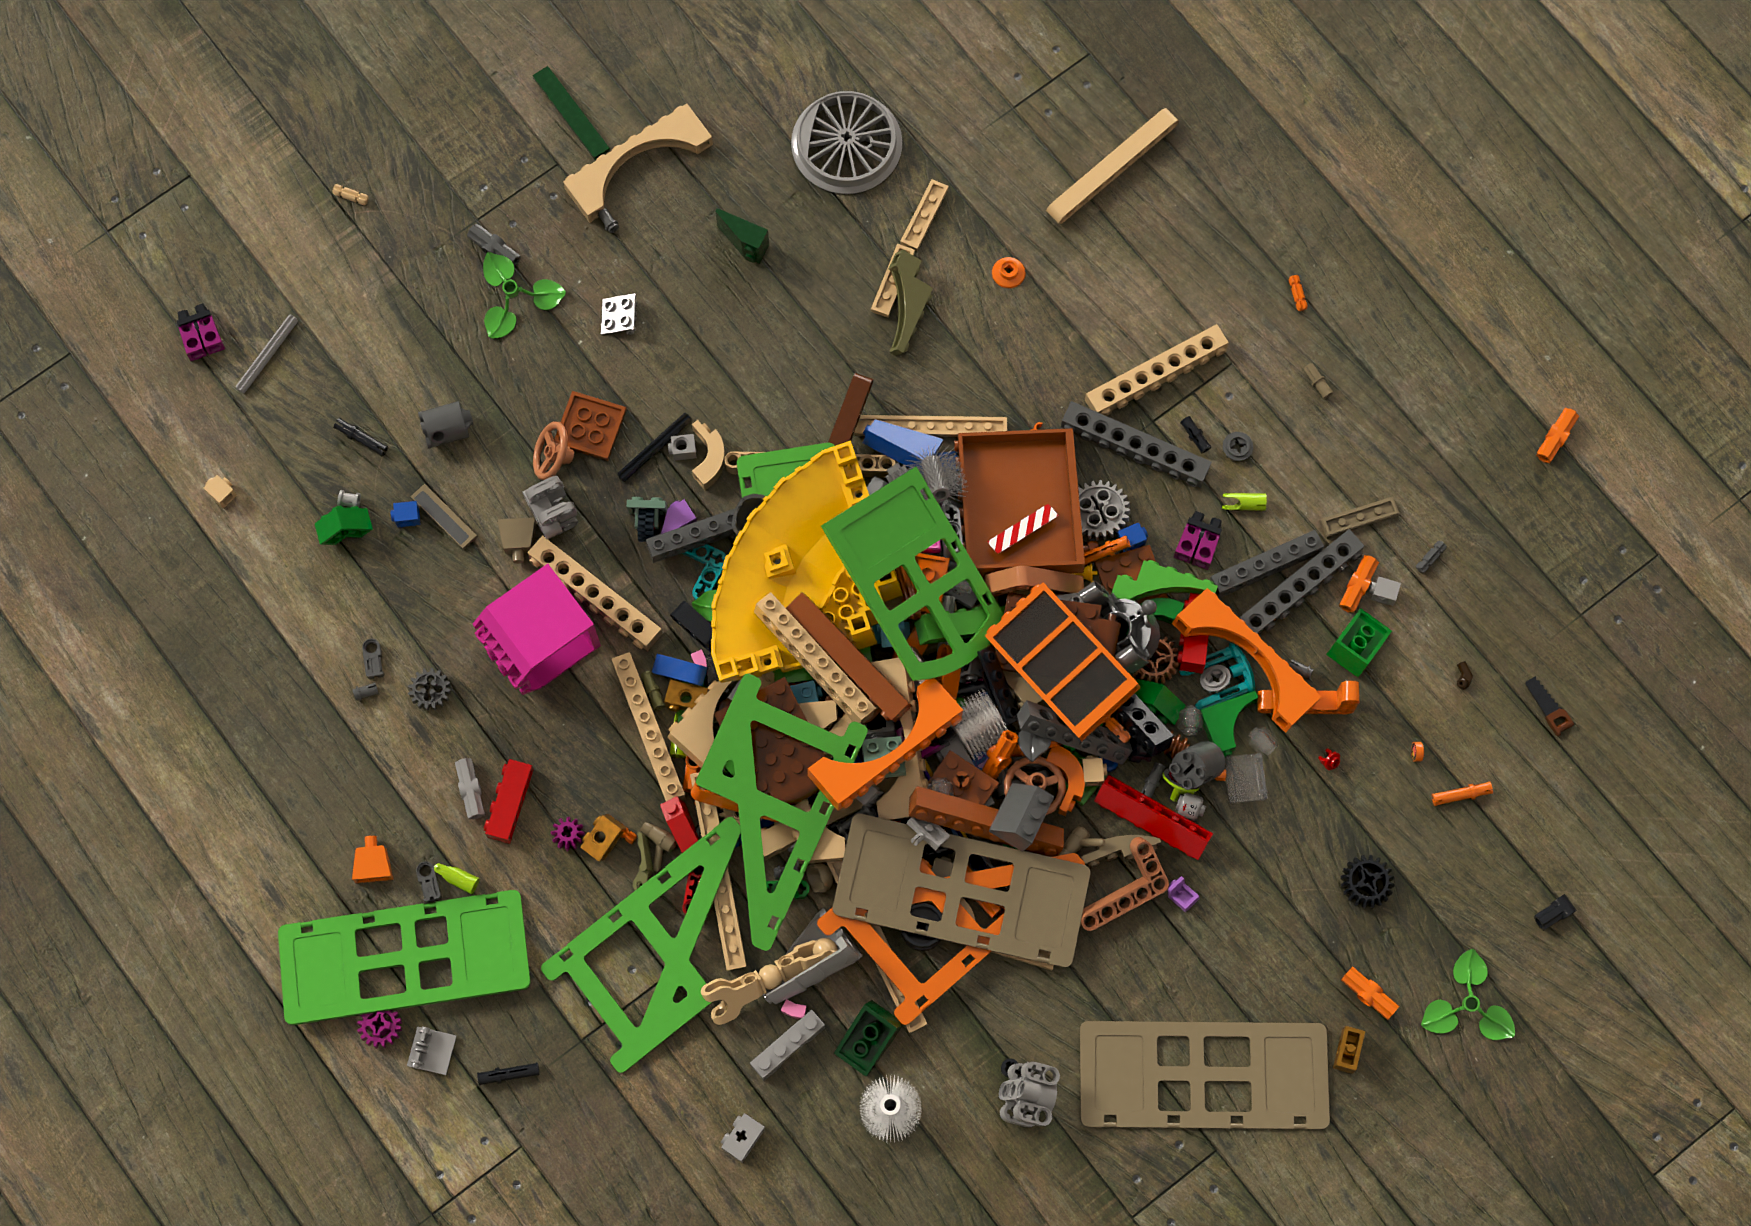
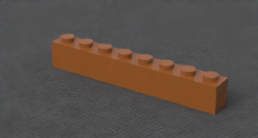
[786,592,912,722]
[909,786,1064,857]

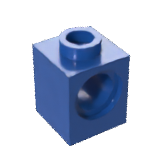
[391,501,421,528]
[1116,522,1148,552]

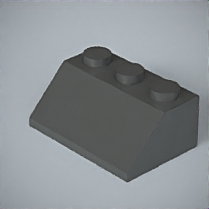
[989,783,1054,852]

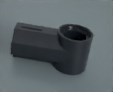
[1534,894,1577,931]

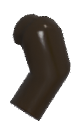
[1457,661,1473,690]

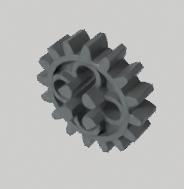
[408,668,451,711]

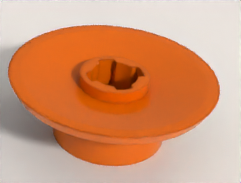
[992,257,1026,288]

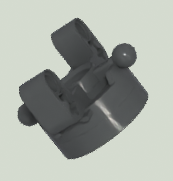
[1078,581,1160,674]

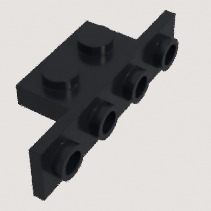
[977,645,1019,726]

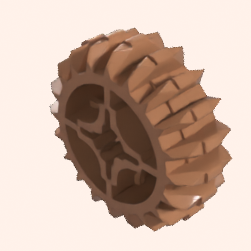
[1133,637,1179,684]

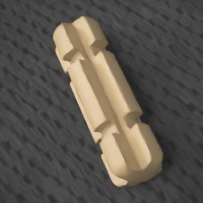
[332,184,369,205]

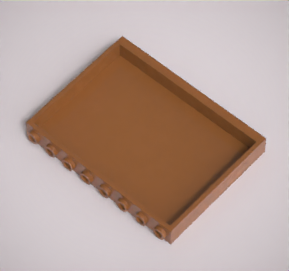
[954,428,1085,577]

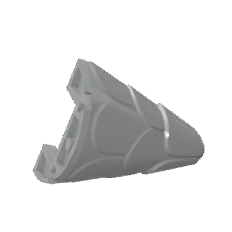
[762,907,862,1004]

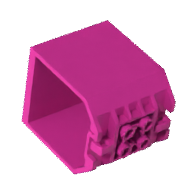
[473,564,601,695]

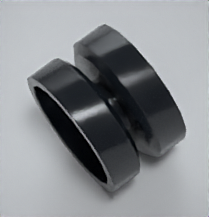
[901,903,942,952]

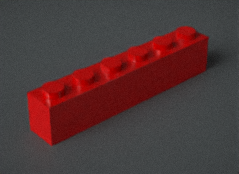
[1094,775,1213,860]

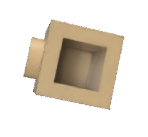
[203,475,237,509]
[1081,755,1107,787]

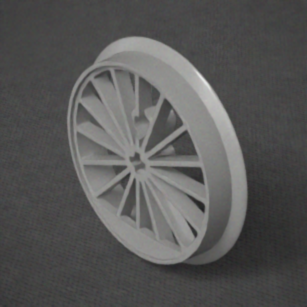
[791,91,902,194]

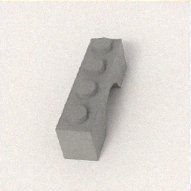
[750,1010,825,1081]

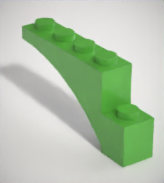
[1111,560,1218,601]

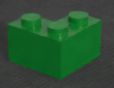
[315,506,373,545]
[1135,679,1186,725]

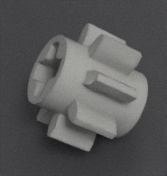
[885,463,908,483]

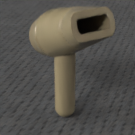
[640,822,677,873]
[1058,826,1105,856]

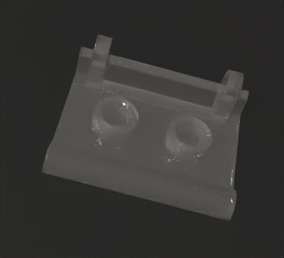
[1225,752,1268,803]

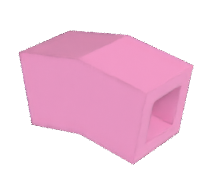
[691,649,708,675]
[781,999,806,1019]

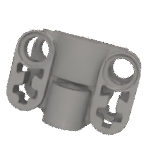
[522,476,578,540]
[999,1062,1060,1127]

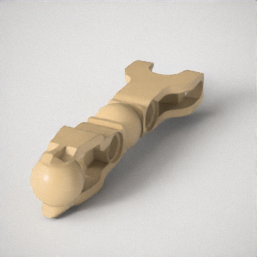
[701,937,838,1025]

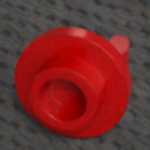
[1318,749,1340,770]

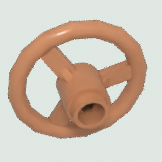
[533,421,574,480]
[1004,756,1066,816]

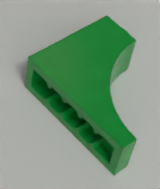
[1199,691,1258,758]

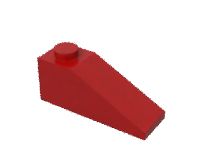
[660,796,700,853]

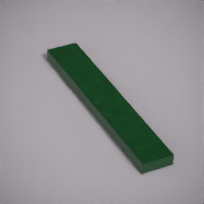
[532,66,610,160]

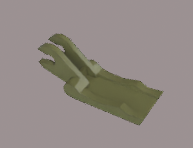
[633,832,653,890]

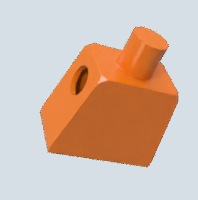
[352,836,393,883]

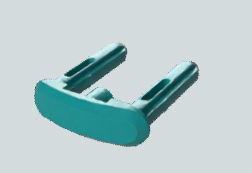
[1179,643,1255,711]

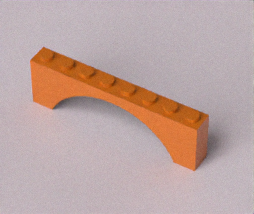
[1172,588,1321,733]
[808,678,963,811]

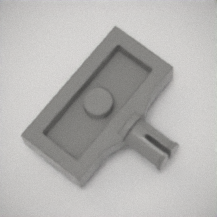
[906,817,950,851]

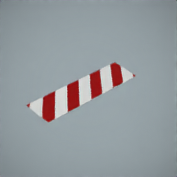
[987,504,1059,554]

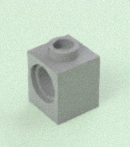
[668,434,697,461]
[1369,576,1401,606]

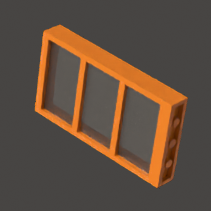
[985,582,1141,741]

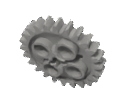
[1078,480,1130,541]

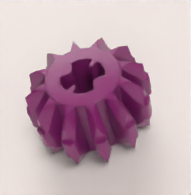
[551,817,585,851]

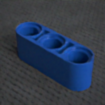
[651,654,708,687]

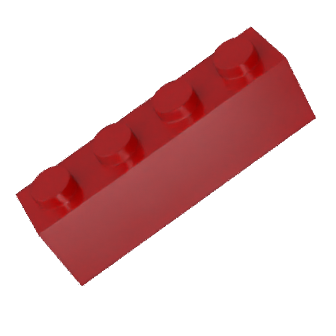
[1177,593,1209,674]
[484,759,534,844]

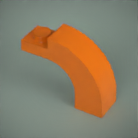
[1046,746,1085,816]

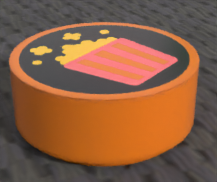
[1411,742,1424,762]

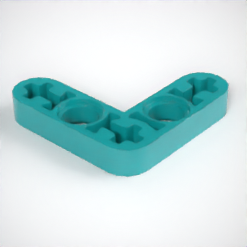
[682,544,726,600]

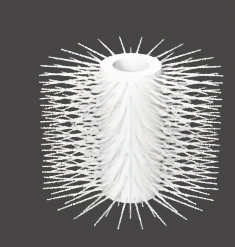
[953,690,1008,759]
[860,1075,921,1142]

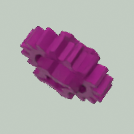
[357,1010,402,1049]

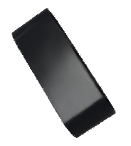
[670,601,712,652]

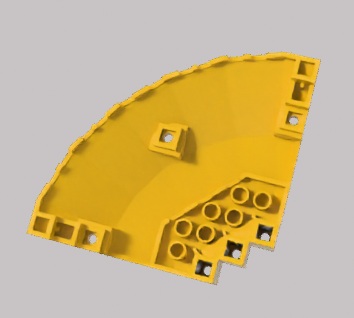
[711,441,903,683]

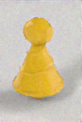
[1072,563,1097,583]

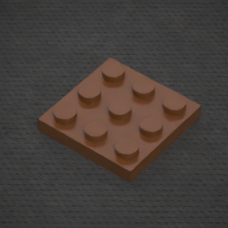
[554,391,627,461]
[1094,545,1168,604]

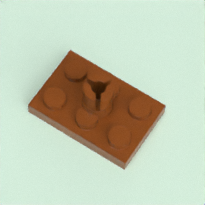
[928,750,1000,805]

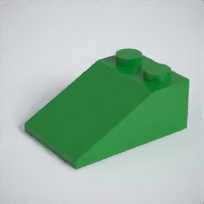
[1326,608,1392,678]

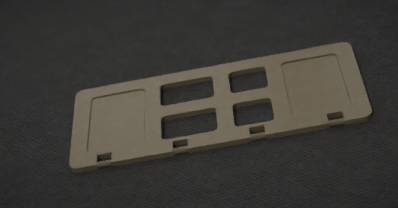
[832,814,1090,967]
[1080,1021,1330,1130]

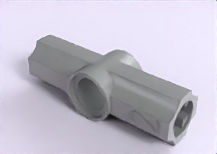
[455,758,485,820]

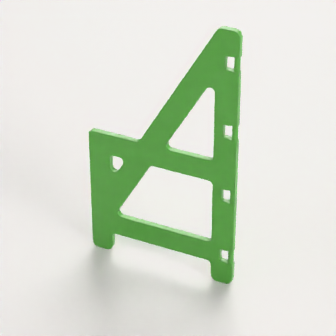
[696,674,868,951]
[541,817,741,1073]

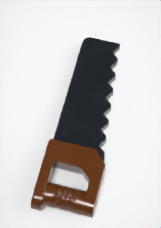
[1525,676,1574,737]

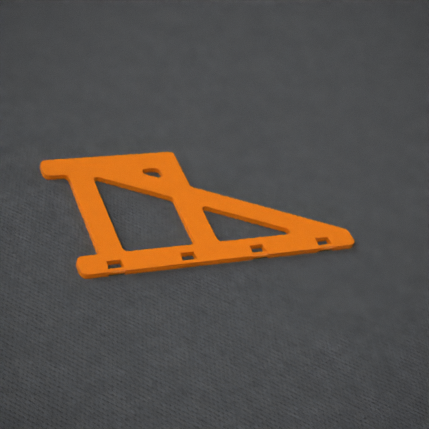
[817,853,1085,1025]

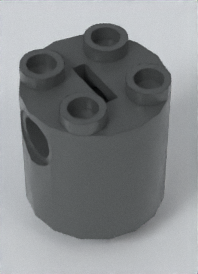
[418,401,473,449]
[1169,741,1225,790]

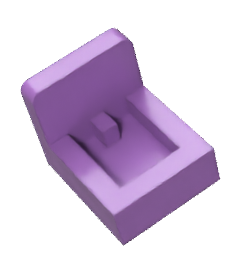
[1168,876,1199,912]

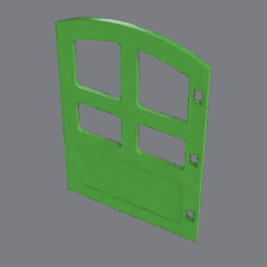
[821,467,1004,681]

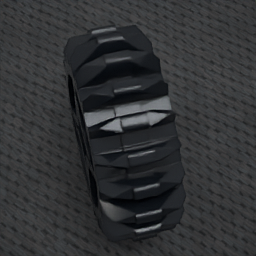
[1340,855,1395,909]

